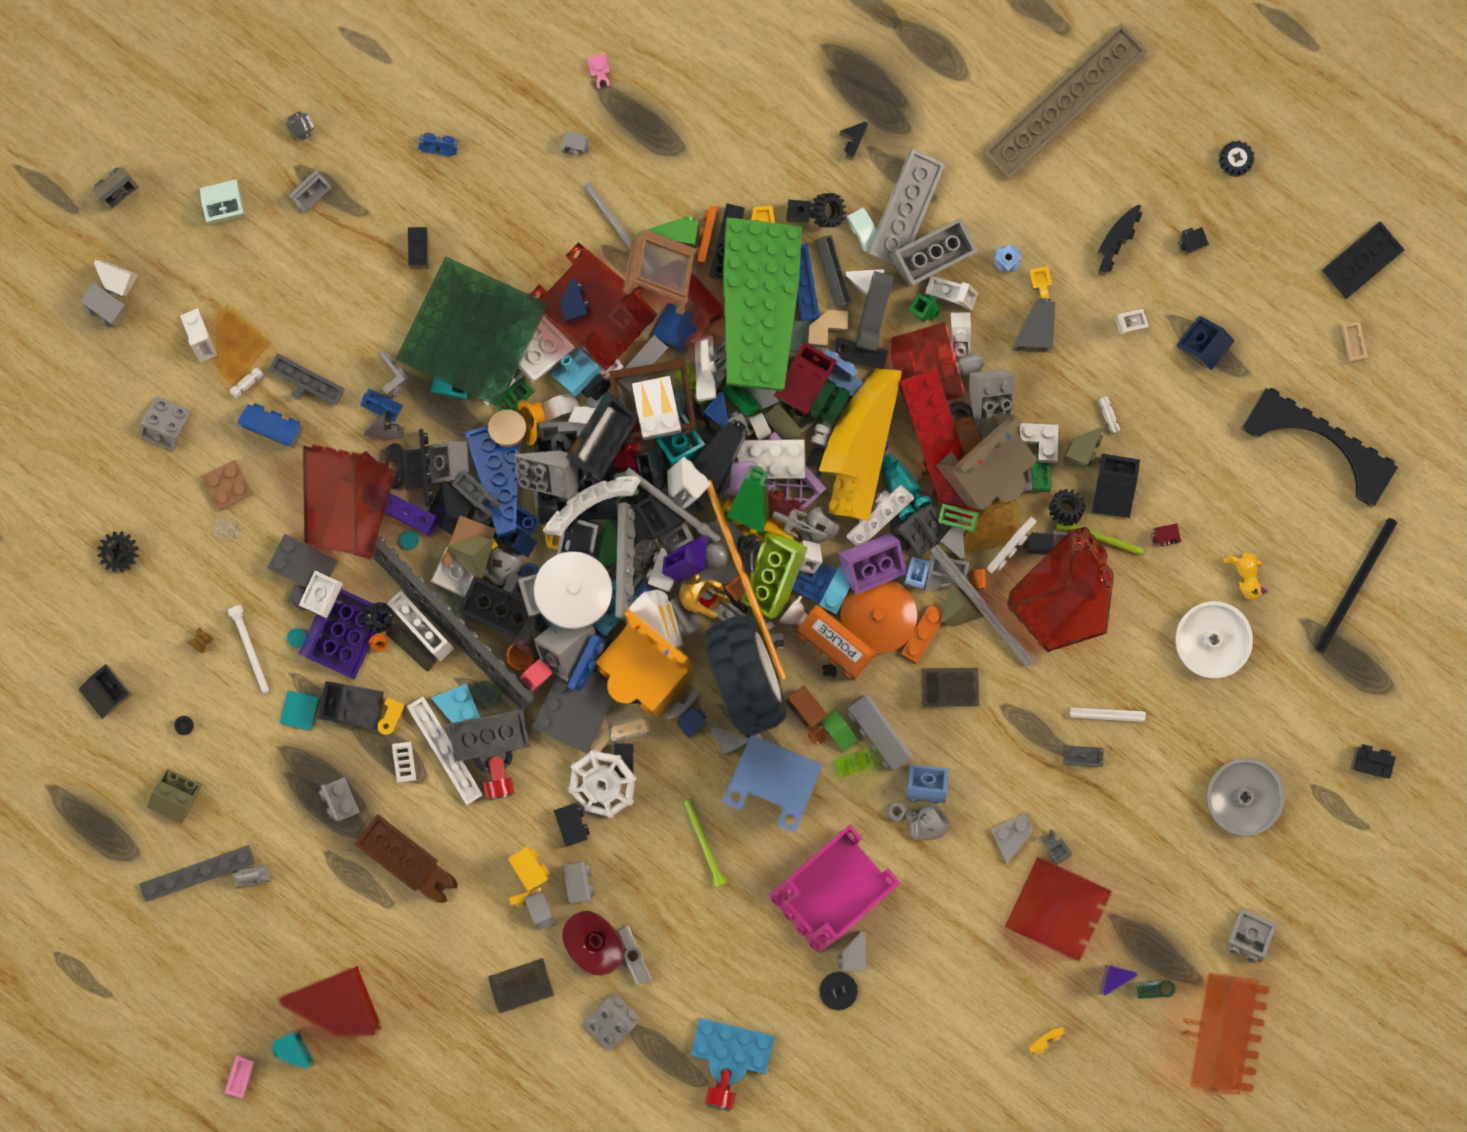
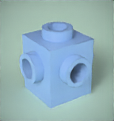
[994,244,1022,274]

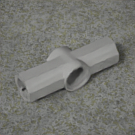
[616,926,652,986]

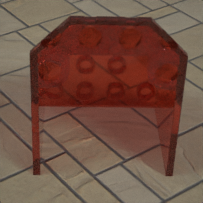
[1007,527,1114,652]

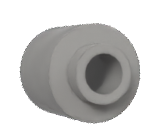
[954,353,984,376]

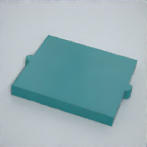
[280,690,319,730]

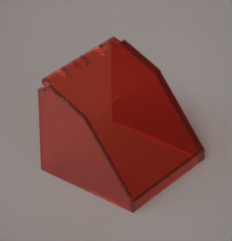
[1004,857,1112,962]
[278,966,382,1036]

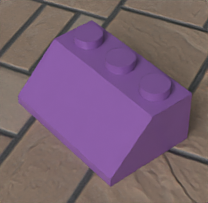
[839,533,907,595]

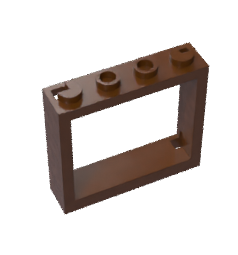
[609,359,696,444]

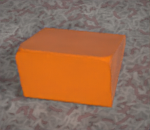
[969,569,986,589]

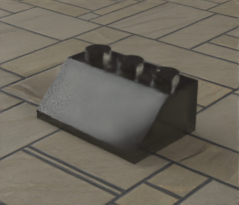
[488,958,555,1014]

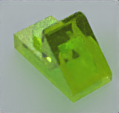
[836,749,874,778]

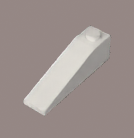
[387,591,455,662]

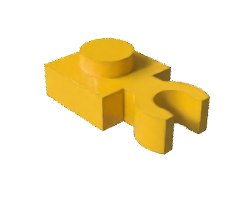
[509,888,541,908]

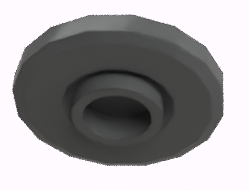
[633,538,659,572]

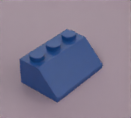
[237,403,303,449]

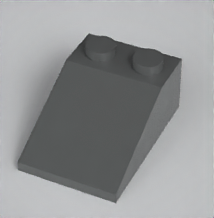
[92,167,139,211]
[267,534,338,588]

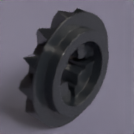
[364,602,394,633]

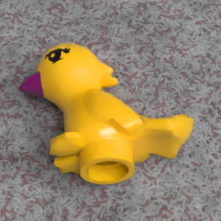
[1222,552,1268,600]

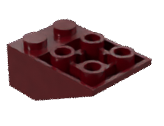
[774,342,837,415]

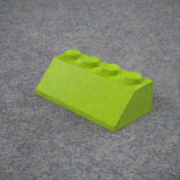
[740,533,808,619]

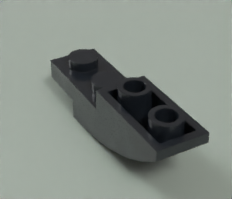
[709,203,745,281]
[1098,205,1143,276]

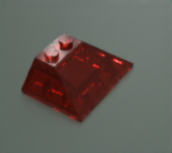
[891,322,965,401]

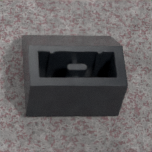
[78,664,132,719]

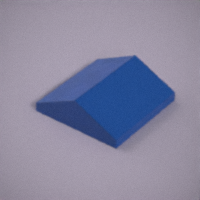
[651,303,702,353]

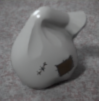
[795,507,839,543]
[484,547,523,587]
[906,805,951,840]

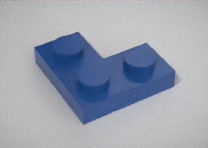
[792,562,837,604]

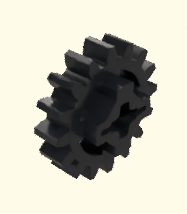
[97,531,140,573]

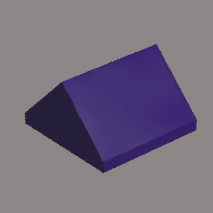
[1099,965,1138,995]

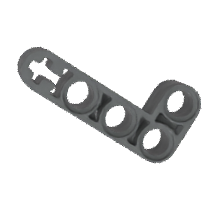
[856,271,893,351]

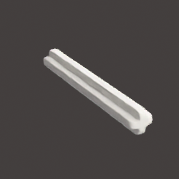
[1070,707,1146,722]

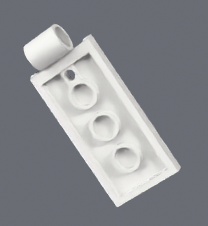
[726,439,806,479]

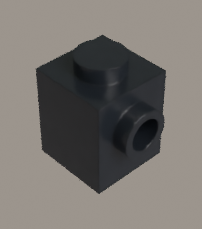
[786,199,813,223]
[1178,227,1209,255]

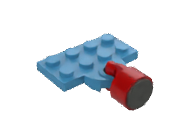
[691,1018,775,1112]

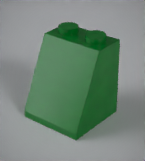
[727,465,769,533]

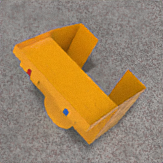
[596,609,694,717]

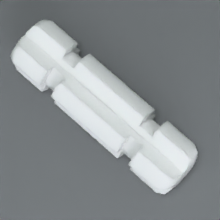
[230,367,263,398]
[1098,397,1120,434]

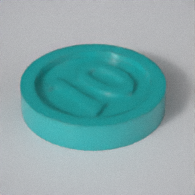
[400,530,419,550]
[287,628,306,648]

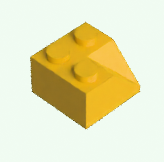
[508,846,550,892]

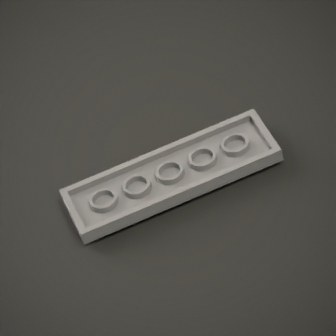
[867,149,946,267]

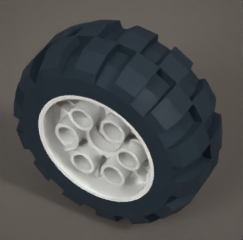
[705,615,786,735]

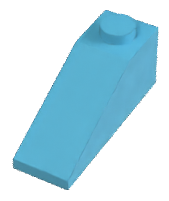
[819,564,850,616]

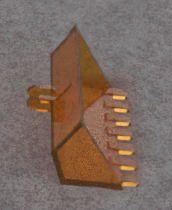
[1181,973,1270,1095]

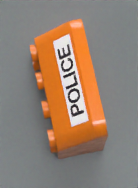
[796,605,876,680]

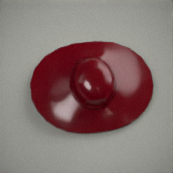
[562,911,624,976]

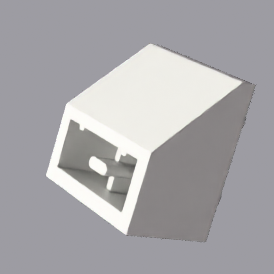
[667,457,711,509]

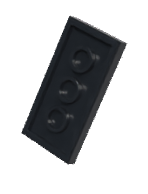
[1321,221,1405,299]

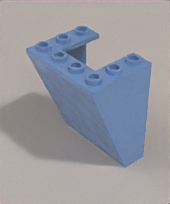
[723,735,822,832]

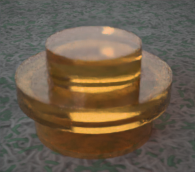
[808,725,827,744]

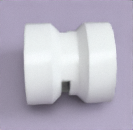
[810,424,834,448]

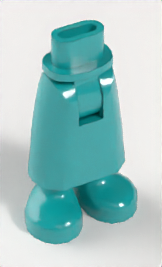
[881,453,932,520]

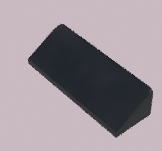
[386,622,437,671]

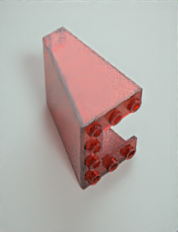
[527,242,658,371]
[303,444,396,560]

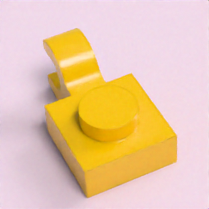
[1029,266,1052,299]

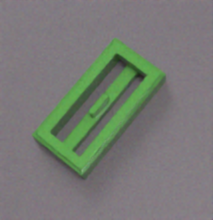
[938,504,980,532]

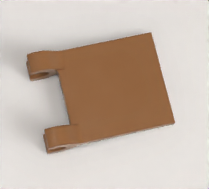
[441,516,496,578]

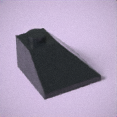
[429,480,474,535]

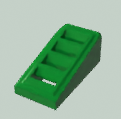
[494,377,536,411]

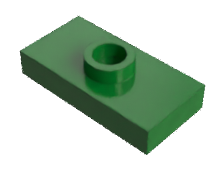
[1031,454,1051,492]

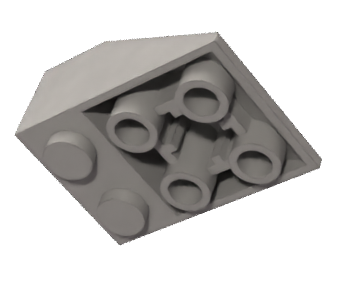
[969,369,1015,434]
[515,451,580,499]

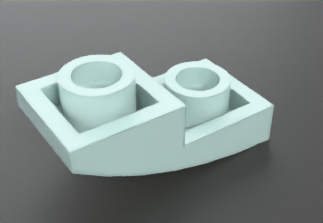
[846,208,877,251]

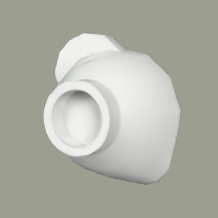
[778,595,808,627]

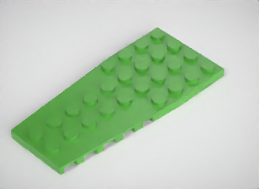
[723,217,802,391]

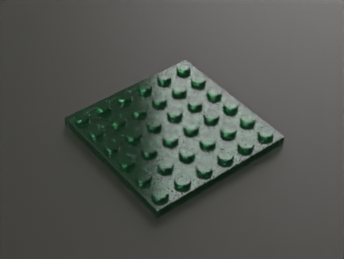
[395,256,549,408]

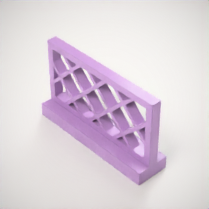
[767,432,828,515]

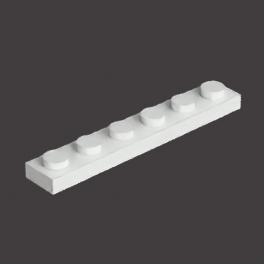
[407,696,483,805]

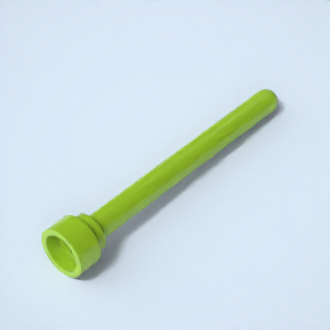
[1055,520,1144,555]
[684,799,728,888]

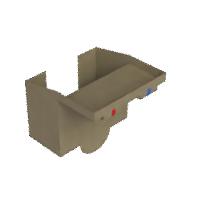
[936,413,1038,510]

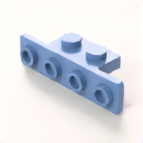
[824,349,864,397]

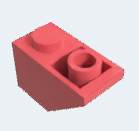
[519,659,553,692]

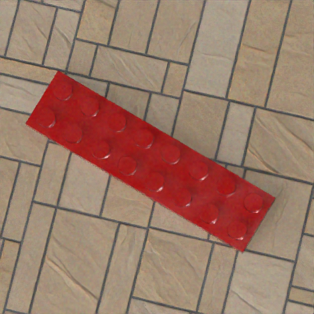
[900,369,983,526]

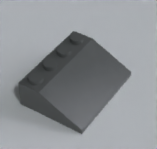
[532,671,614,754]

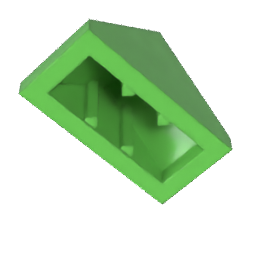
[820,710,858,752]

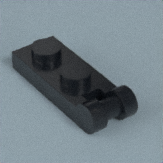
[833,337,888,369]

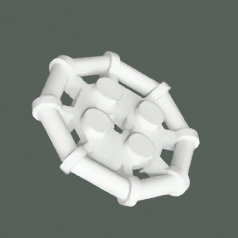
[568,750,637,818]

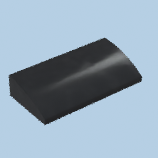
[566,395,639,480]
[557,517,605,560]

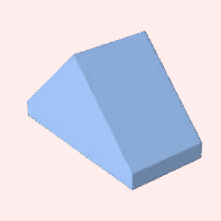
[904,556,930,590]

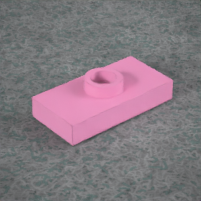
[225,1056,255,1099]

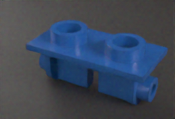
[418,133,459,156]
[360,389,403,422]

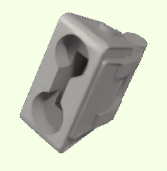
[232,864,271,889]

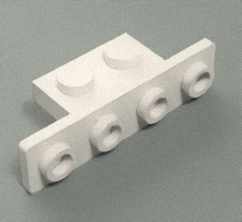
[695,335,717,402]
[847,485,914,546]

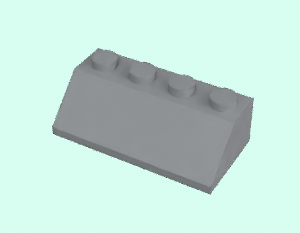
[848,694,913,771]

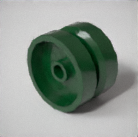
[807,378,851,428]

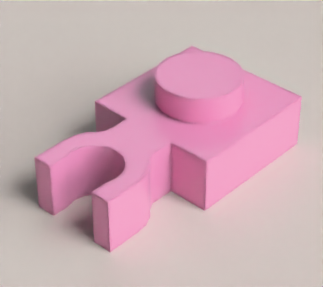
[587,53,610,89]

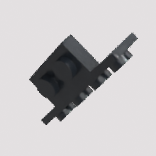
[402,429,433,506]

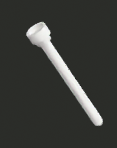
[227,605,269,694]

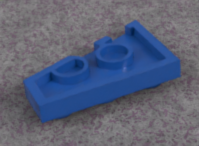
[567,635,612,691]

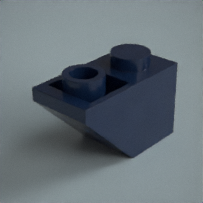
[560,278,591,325]

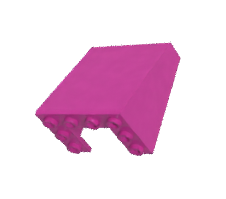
[768,825,900,953]

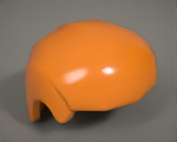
[505,641,535,671]

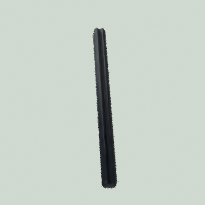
[1315,518,1397,653]

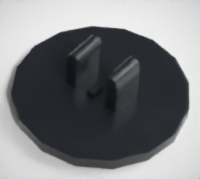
[819,972,858,1010]

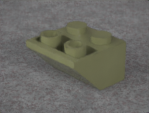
[1063,428,1104,468]
[147,769,202,824]

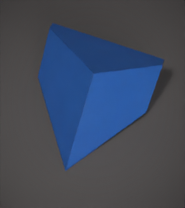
[704,392,728,429]

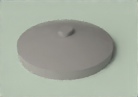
[1206,759,1284,836]

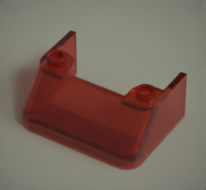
[634,260,724,351]

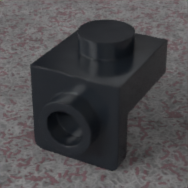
[581,374,611,401]

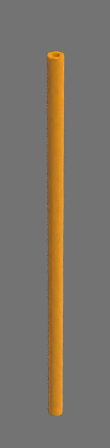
[706,480,786,680]

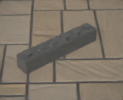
[816,235,852,308]

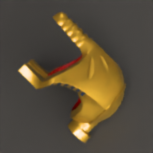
[679,574,730,619]

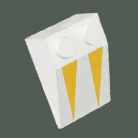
[632,376,681,440]
[629,590,683,649]

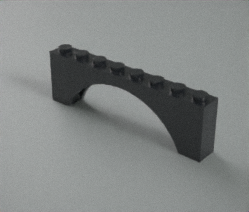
[1241,387,1398,507]

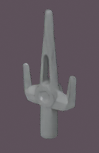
[772,509,827,538]

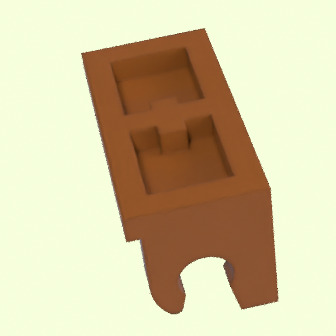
[785,685,828,731]

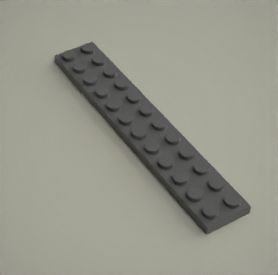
[363,532,535,712]

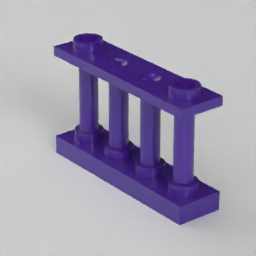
[359,481,437,537]

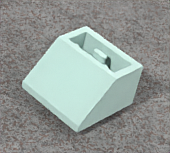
[200,179,246,226]

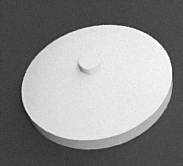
[534,552,612,629]
[1175,601,1253,678]

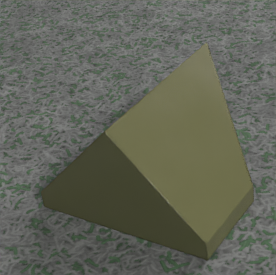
[447,535,494,578]
[941,585,984,626]

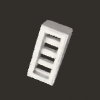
[392,742,416,783]

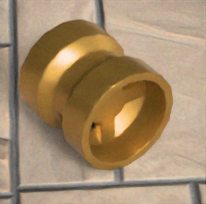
[188,628,214,654]

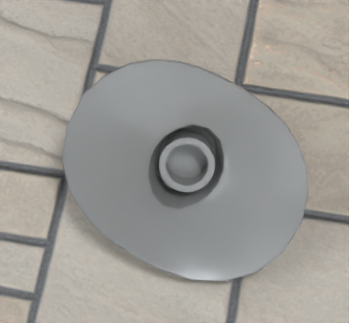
[694,520,744,586]

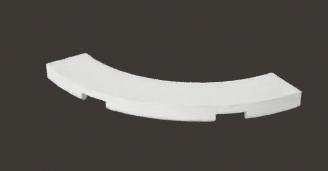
[543,476,641,536]

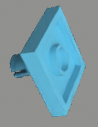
[550,347,602,397]

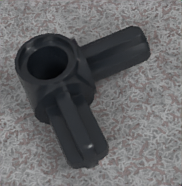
[738,534,760,573]

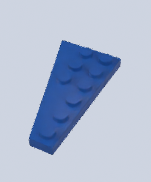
[465,426,519,537]

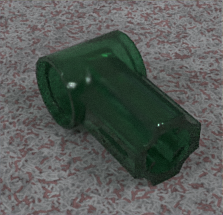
[1137,979,1176,999]

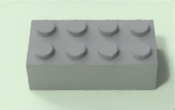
[890,218,978,288]

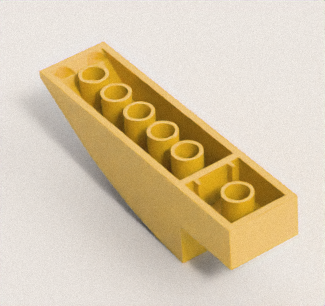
[819,369,902,521]

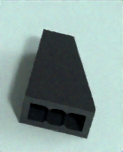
[692,419,748,495]

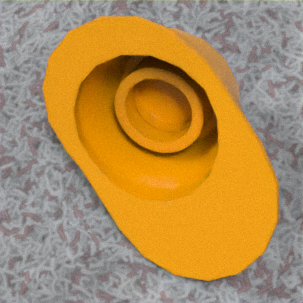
[518,400,545,445]

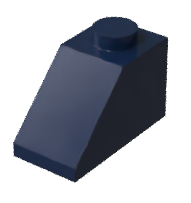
[493,528,538,557]

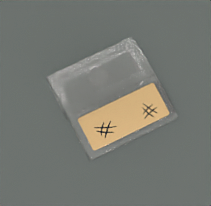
[606,704,651,745]

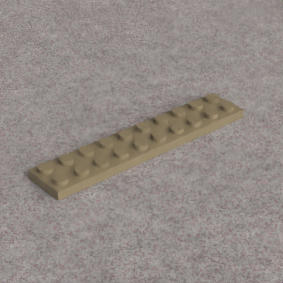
[983,23,1148,180]

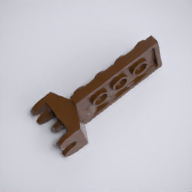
[354,814,458,903]

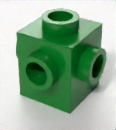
[909,293,942,323]

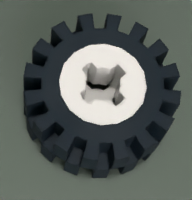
[1219,140,1255,177]

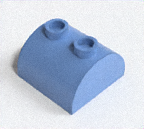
[906,764,948,804]

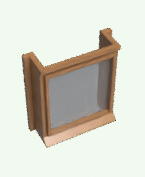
[623,229,696,315]

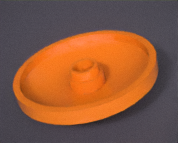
[840,580,917,654]

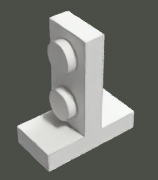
[925,276,978,311]
[180,308,218,363]

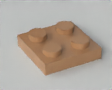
[201,460,253,511]

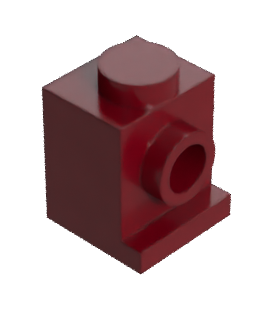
[1151,523,1181,547]

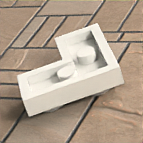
[1019,423,1059,463]

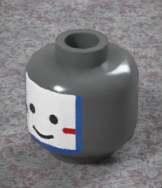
[286,111,314,141]

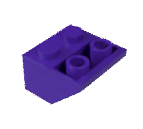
[662,535,708,583]

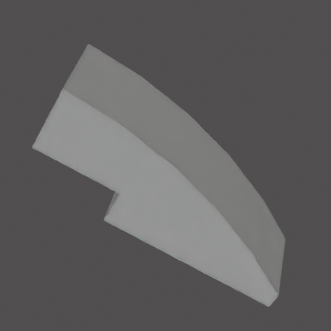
[617,335,668,392]

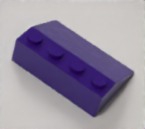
[298,589,384,680]

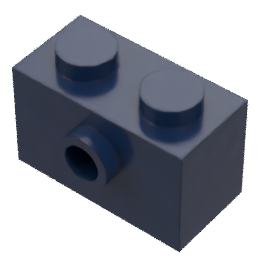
[676,708,707,738]

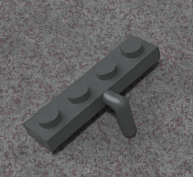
[268,353,345,406]

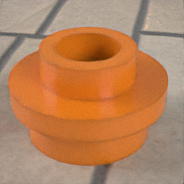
[369,634,388,652]

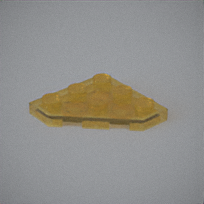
[215,305,271,386]
[963,497,1021,554]

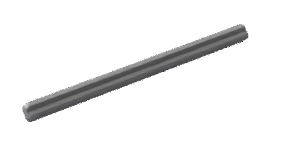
[930,545,1034,667]

